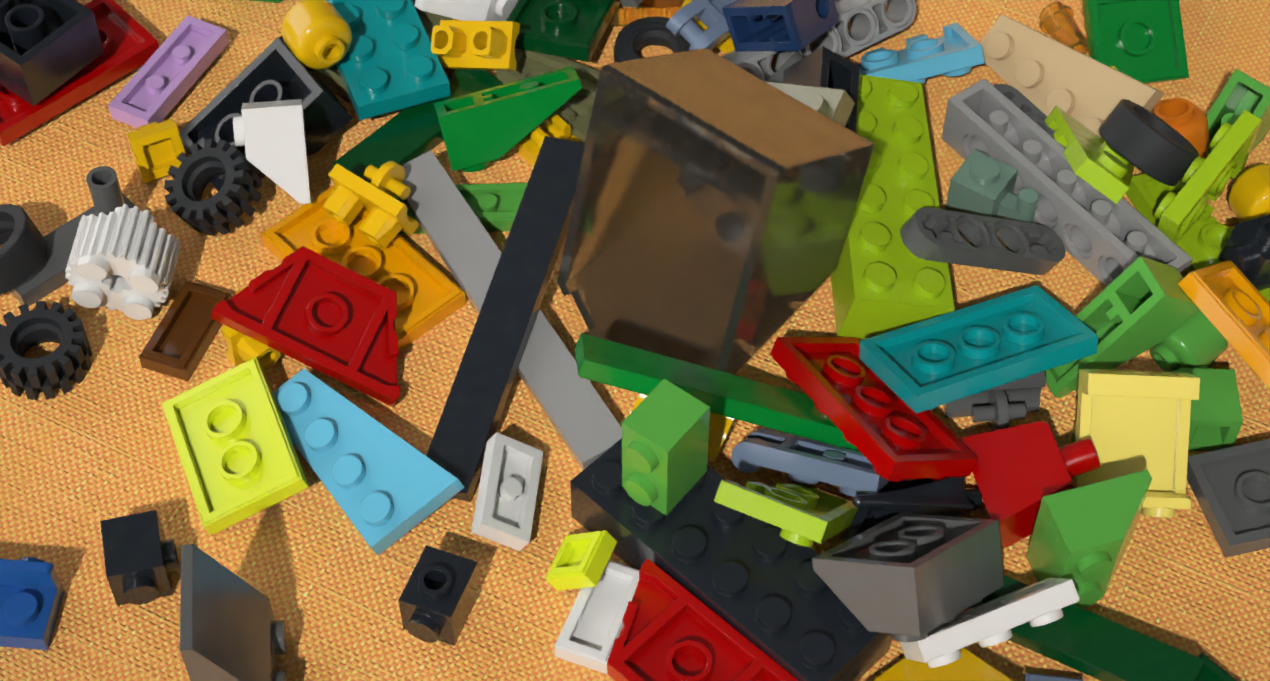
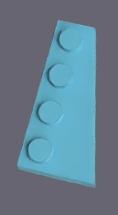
[273,369,465,555]

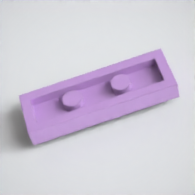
[108,15,229,128]

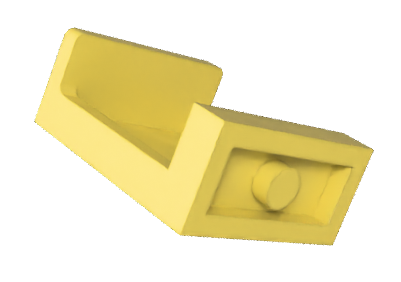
[1073,369,1200,518]

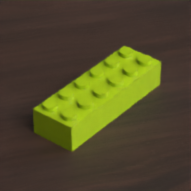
[824,74,955,339]

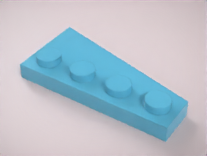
[858,22,985,84]

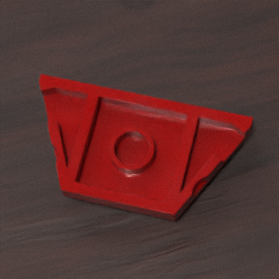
[210,246,400,407]
[607,559,799,681]

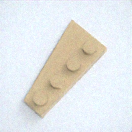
[979,14,1165,141]

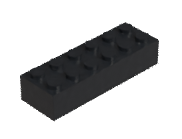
[570,438,892,681]

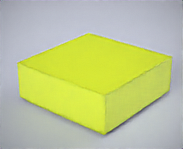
[545,530,617,591]

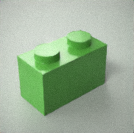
[622,378,710,516]

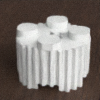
[65,204,181,320]

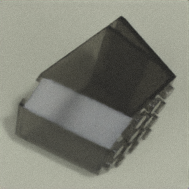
[557,48,875,375]

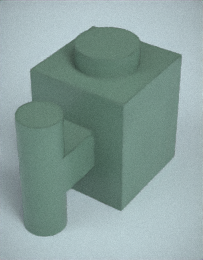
[945,149,1039,223]

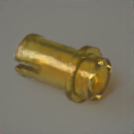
[1039,2,1089,54]

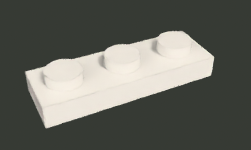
[900,577,1080,668]

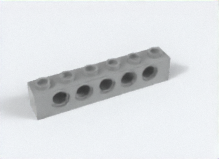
[942,78,1193,287]

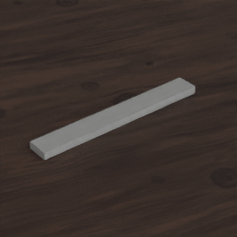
[401,150,622,470]

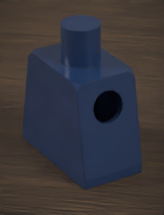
[722,0,839,52]

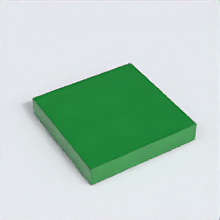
[1082,0,1189,84]

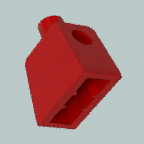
[960,421,1101,549]

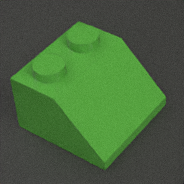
[1026,470,1152,608]

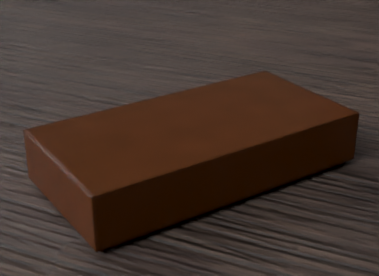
[139,281,232,381]

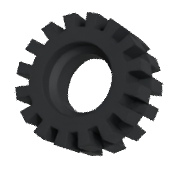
[164,139,263,236]
[0,301,92,400]

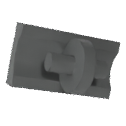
[943,371,1047,431]

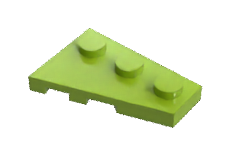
[1045,106,1134,204]
[1154,110,1262,244]
[714,480,858,547]

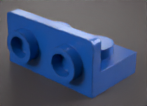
[0,557,65,650]

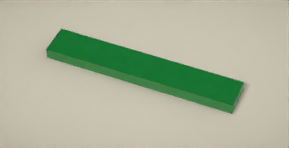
[575,333,860,452]

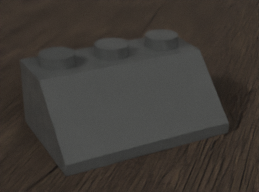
[812,513,1004,642]

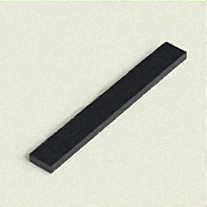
[426,136,594,502]

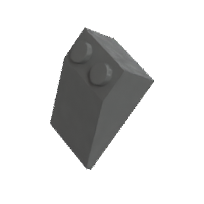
[180,544,287,681]

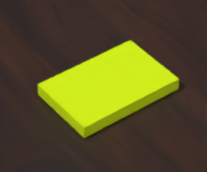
[162,357,309,536]

